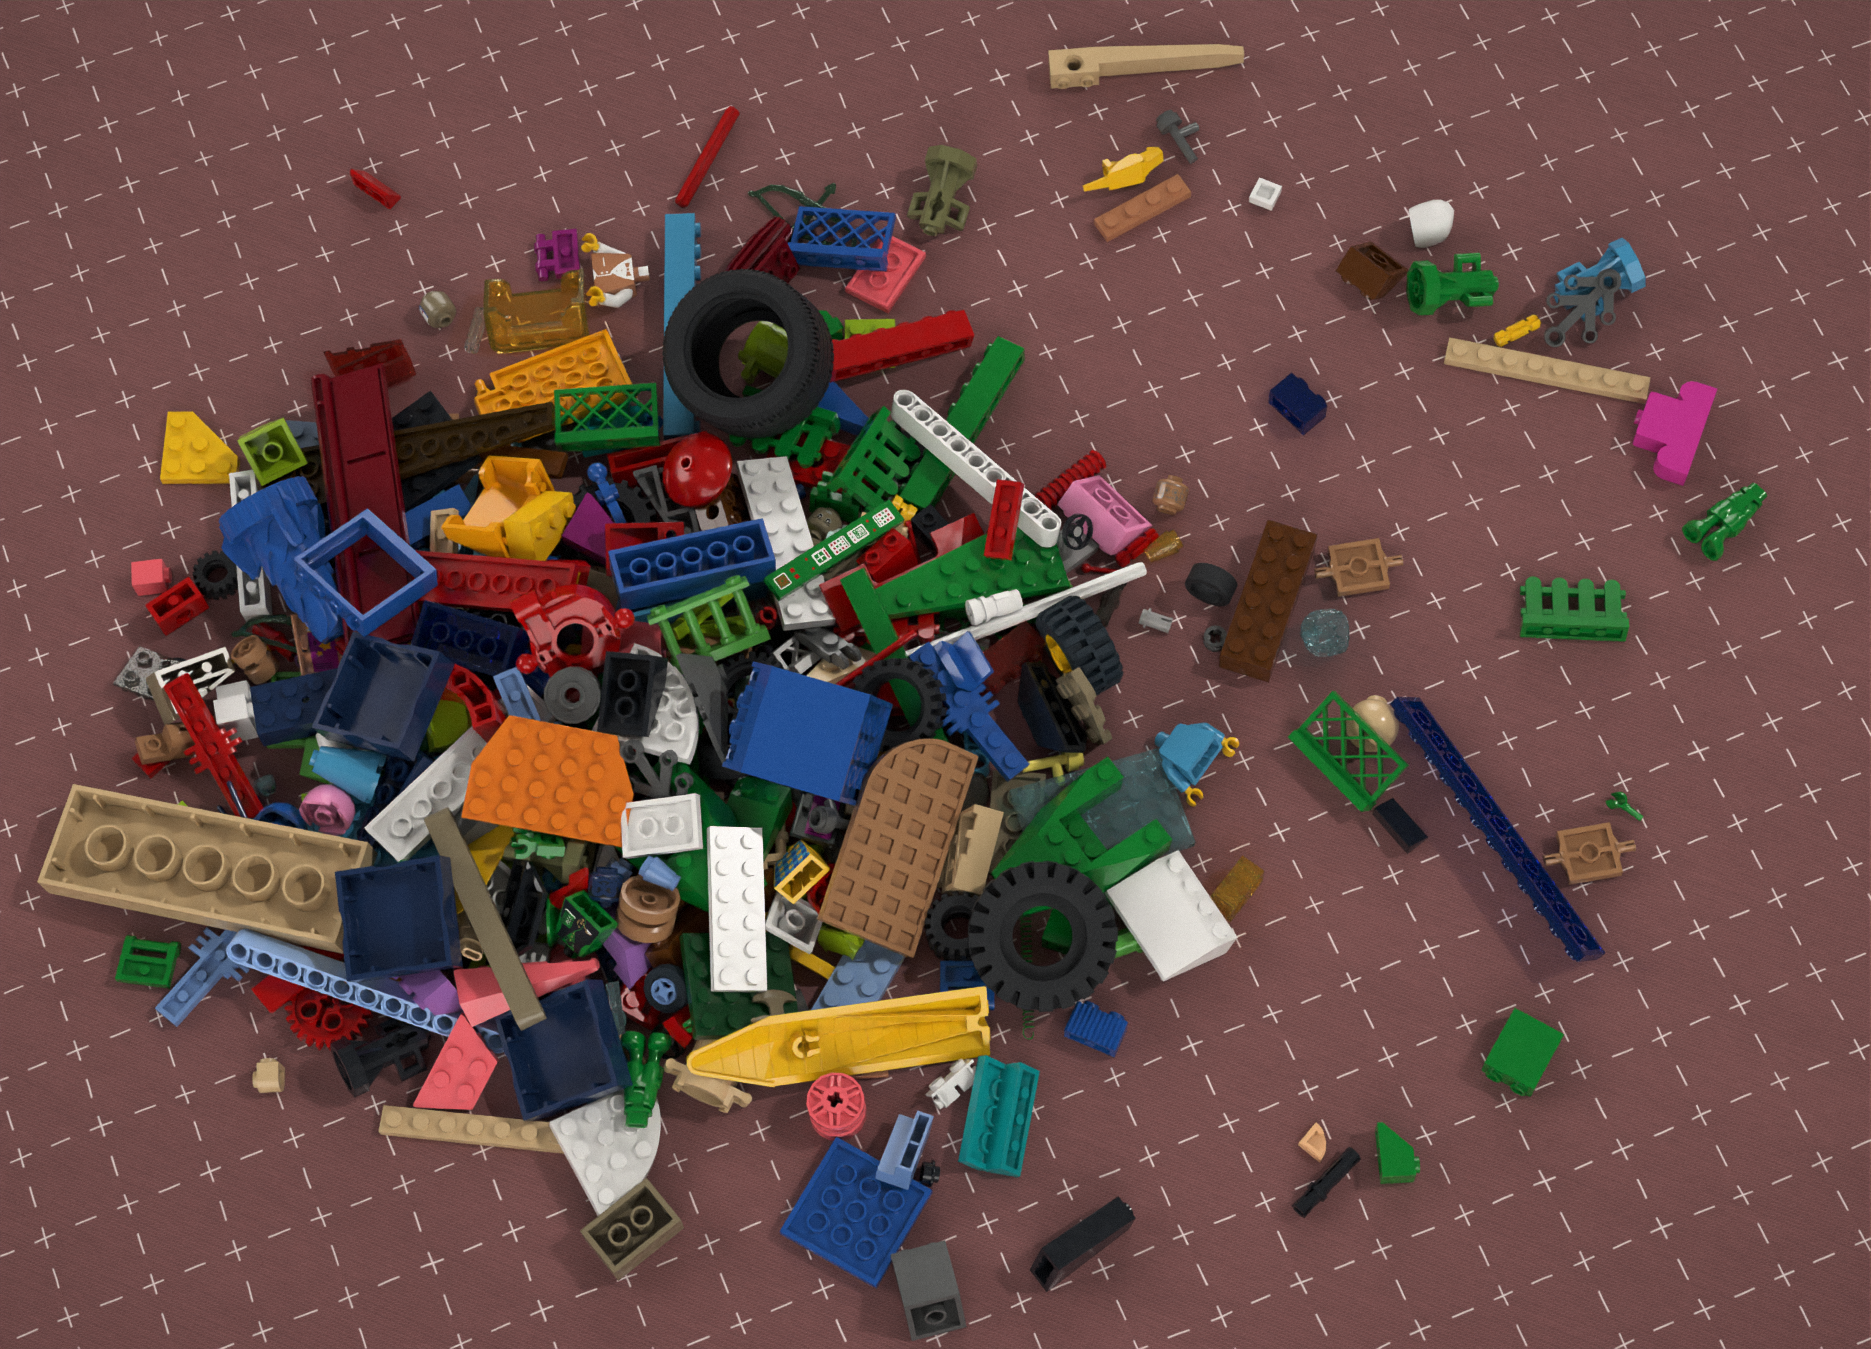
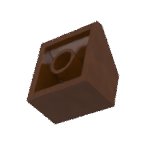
[1335,241,1408,300]

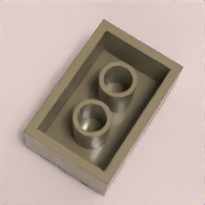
[580,1178,684,1281]

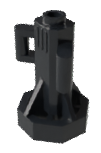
[330,1018,431,1098]

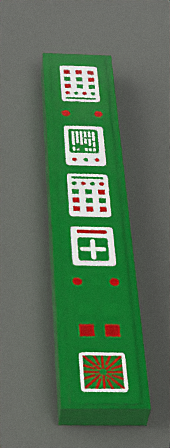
[763,500,905,601]

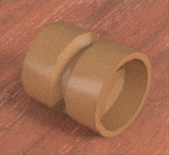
[231,635,280,684]

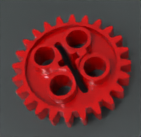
[285,981,373,1051]

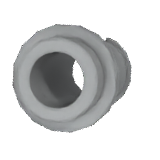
[1139,608,1173,634]

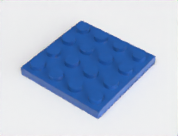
[779,1137,933,1289]

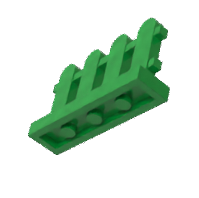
[729,385,841,468]
[826,406,920,513]
[1520,576,1629,642]

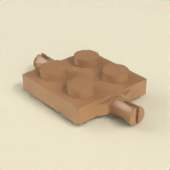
[1314,538,1403,597]
[1543,822,1636,885]

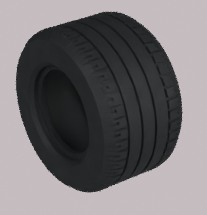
[662,269,834,439]

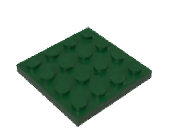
[679,932,798,1040]

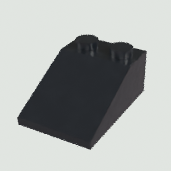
[597,651,668,737]

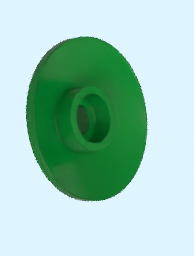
[546,894,560,948]

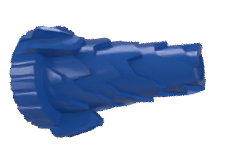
[219,476,344,644]

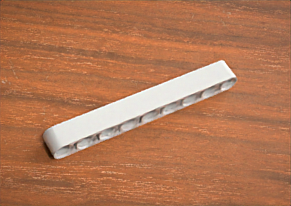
[891,390,1061,547]

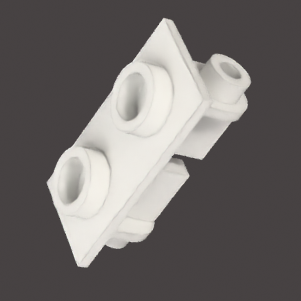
[925,1058,976,1109]

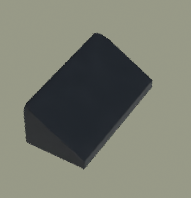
[1372,798,1428,854]

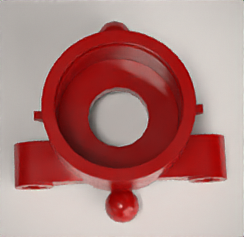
[510,584,635,702]

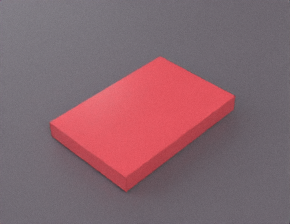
[845,235,926,313]

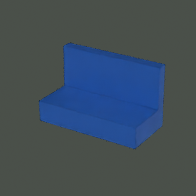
[934,631,994,692]

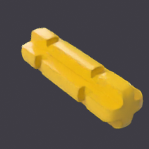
[1493,315,1541,347]

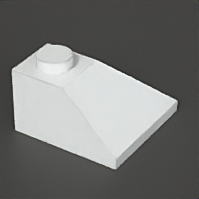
[765,891,822,955]

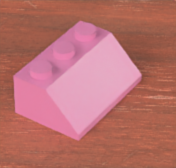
[1057,475,1152,555]

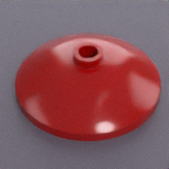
[662,432,732,508]

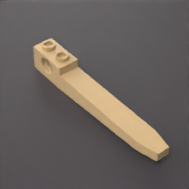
[1048,44,1244,89]

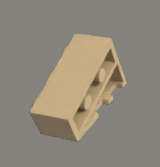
[941,804,1004,898]

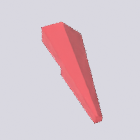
[454,958,600,1027]

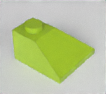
[237,417,308,486]

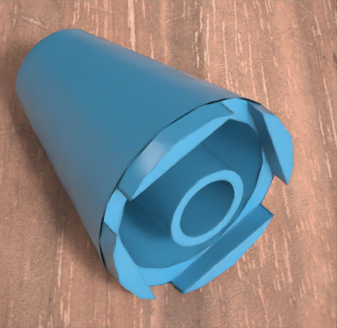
[309,746,387,805]

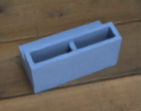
[875,1111,934,1190]

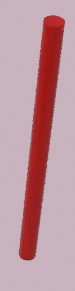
[836,629,918,687]

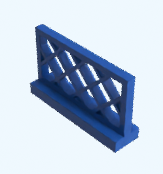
[788,206,896,272]

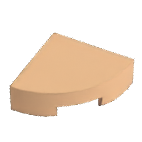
[1298,1123,1326,1163]

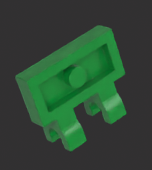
[809,471,862,523]
[510,828,565,859]

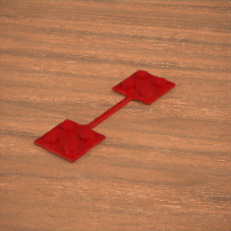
[819,513,984,633]

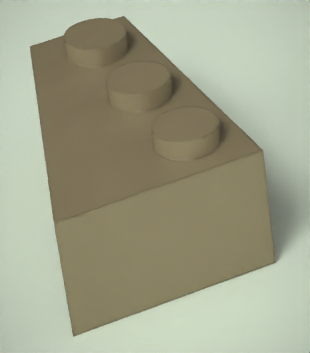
[145,647,235,725]

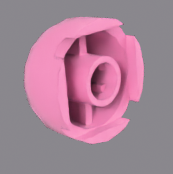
[299,784,355,836]

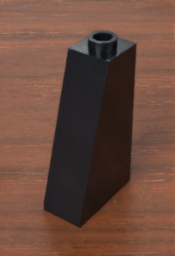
[1030,1196,1136,1292]

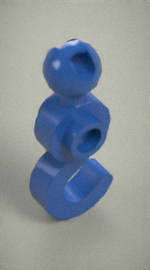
[587,462,626,523]

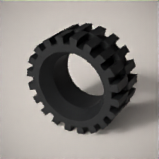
[850,658,947,752]

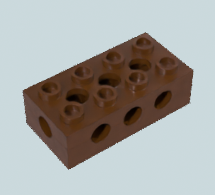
[694,473,751,531]

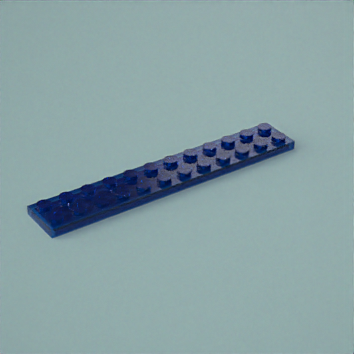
[1390,697,1605,962]

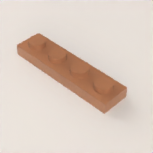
[1094,174,1191,242]

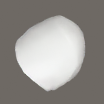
[1409,200,1454,248]

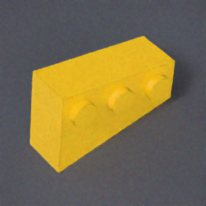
[503,491,576,561]

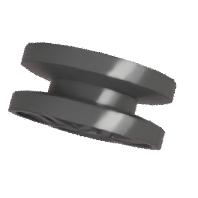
[544,666,602,724]

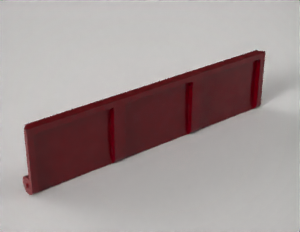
[310,363,423,647]

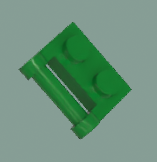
[115,935,181,989]

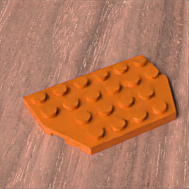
[461,715,634,848]

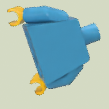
[1154,722,1239,807]

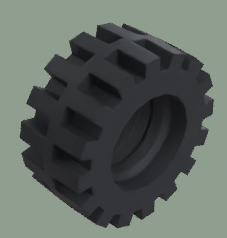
[193,550,238,600]

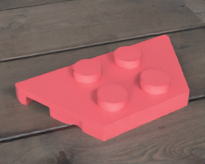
[413,1012,499,1110]

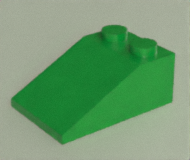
[727,776,793,863]

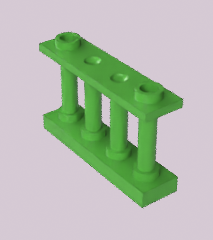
[646,575,771,675]

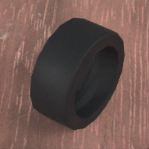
[1185,562,1238,606]

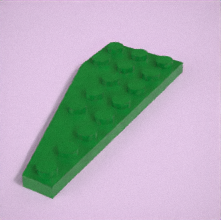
[875,527,1070,619]

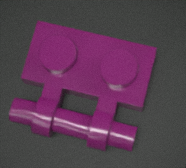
[534,228,581,281]

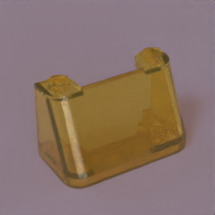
[483,269,589,353]

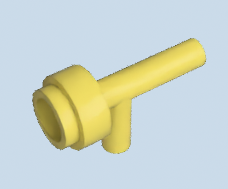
[1022,752,1084,788]

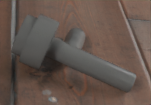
[1156,110,1199,164]
[809,799,850,834]

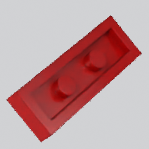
[984,479,1025,561]

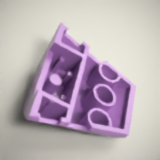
[602,902,652,990]

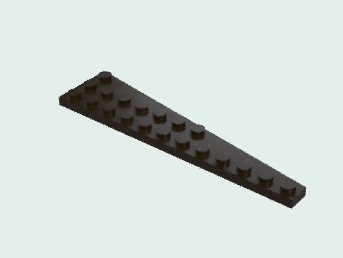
[261,402,555,507]

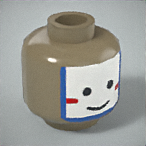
[419,291,457,328]

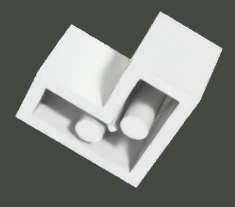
[213,680,258,741]

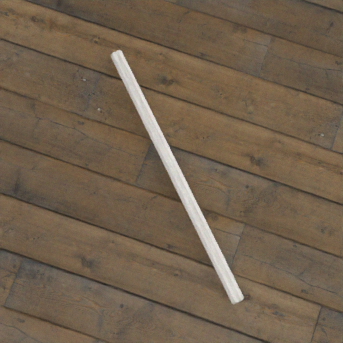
[905,562,1147,657]

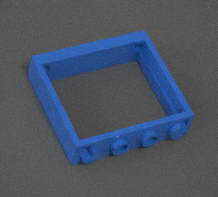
[294,508,438,637]

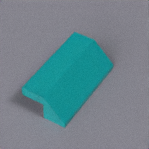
[958,1055,1040,1177]

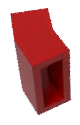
[662,1004,694,1048]

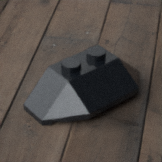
[1017,662,1087,753]
[485,859,548,965]

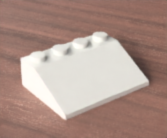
[1105,850,1238,982]

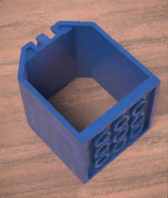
[722,661,893,806]

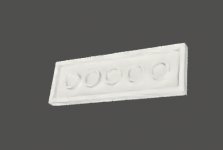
[707,826,767,992]

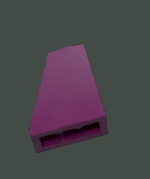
[562,493,614,566]

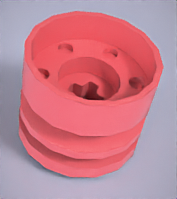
[806,1072,867,1141]

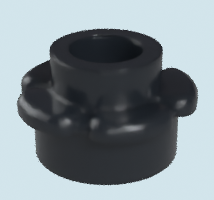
[919,1160,940,1187]

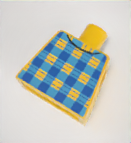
[774,839,830,905]

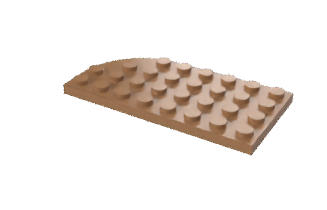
[817,739,979,958]

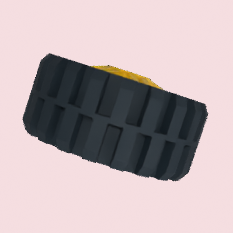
[1036,595,1123,696]

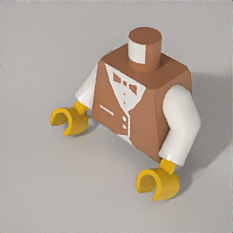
[581,233,650,308]

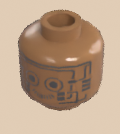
[1152,475,1189,515]

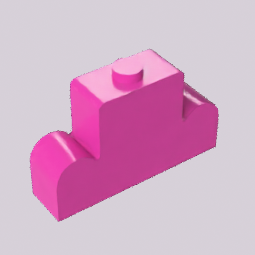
[1633,381,1717,486]

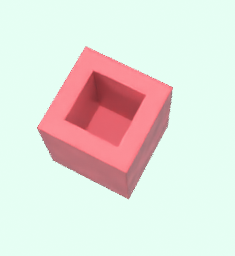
[131,559,172,596]

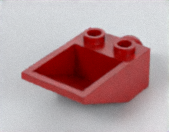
[605,522,684,576]

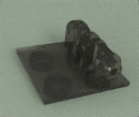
[113,646,181,700]

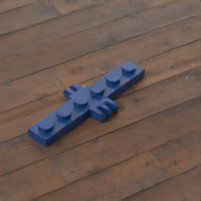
[908,642,1030,782]

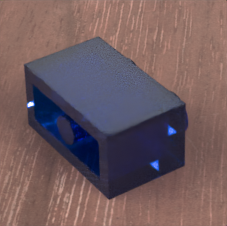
[1268,372,1327,436]

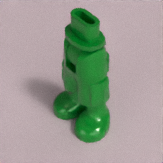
[1682,483,1767,561]
[620,1031,672,1128]

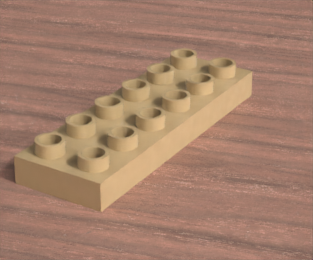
[37,784,377,954]

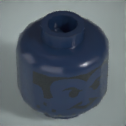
[587,867,624,908]

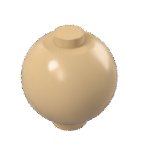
[1346,695,1399,752]

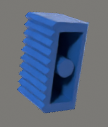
[1064,1001,1128,1058]

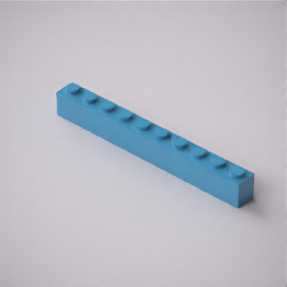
[663,213,701,441]

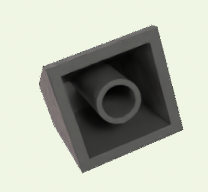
[891,1240,967,1341]

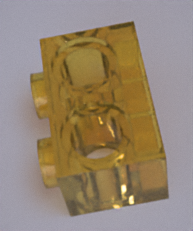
[1210,856,1265,922]

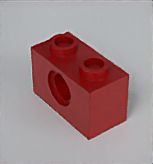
[145,577,209,636]

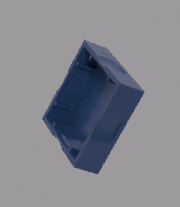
[312,632,455,761]
[335,855,463,983]
[494,979,633,1121]

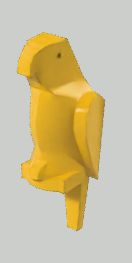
[1083,147,1164,192]

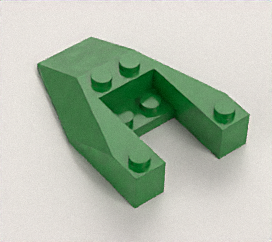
[991,757,1172,916]
[615,758,768,913]

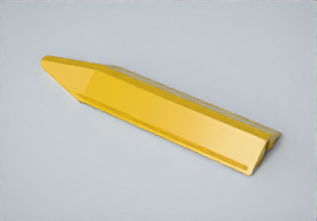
[686,986,990,1088]

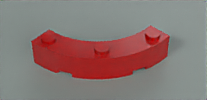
[440,664,508,743]

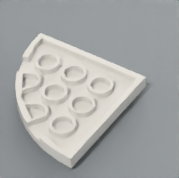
[592,643,699,765]
[549,1089,661,1216]

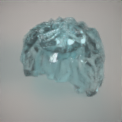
[1300,609,1350,657]

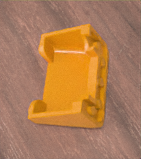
[441,455,555,558]

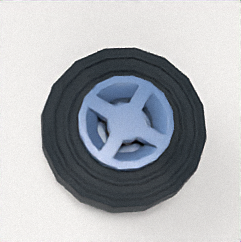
[643,963,688,1013]

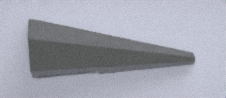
[633,465,700,537]

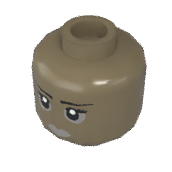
[806,507,842,541]

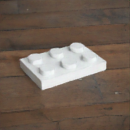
[621,793,703,859]

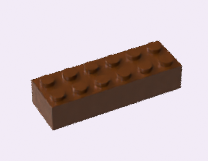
[1219,519,1318,683]

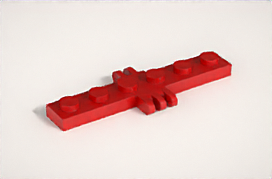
[163,673,264,818]

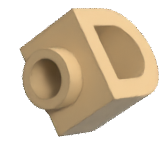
[252,1058,285,1093]

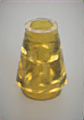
[1143,529,1184,563]

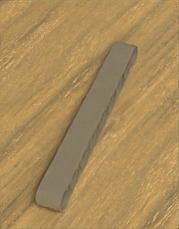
[424,807,547,1031]

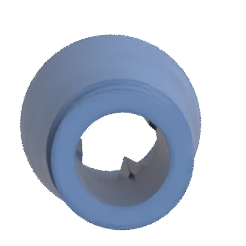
[638,855,681,891]

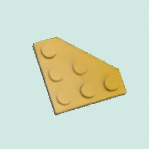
[160,412,240,484]

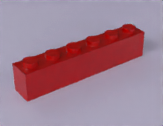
[830,310,974,382]

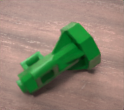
[1406,253,1499,315]

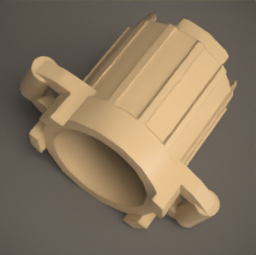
[663,1039,752,1113]

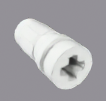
[965,589,1023,626]

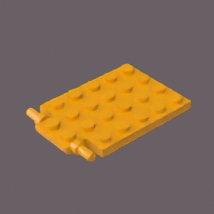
[474,329,638,446]

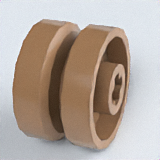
[615,875,680,943]

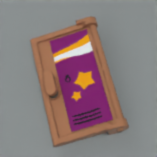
[291,614,342,676]

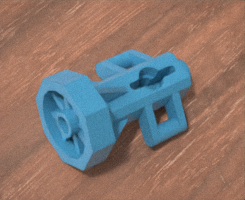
[1553,238,1646,322]

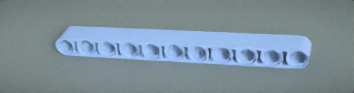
[226,929,504,1054]

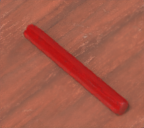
[675,106,739,208]

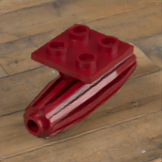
[725,216,800,283]

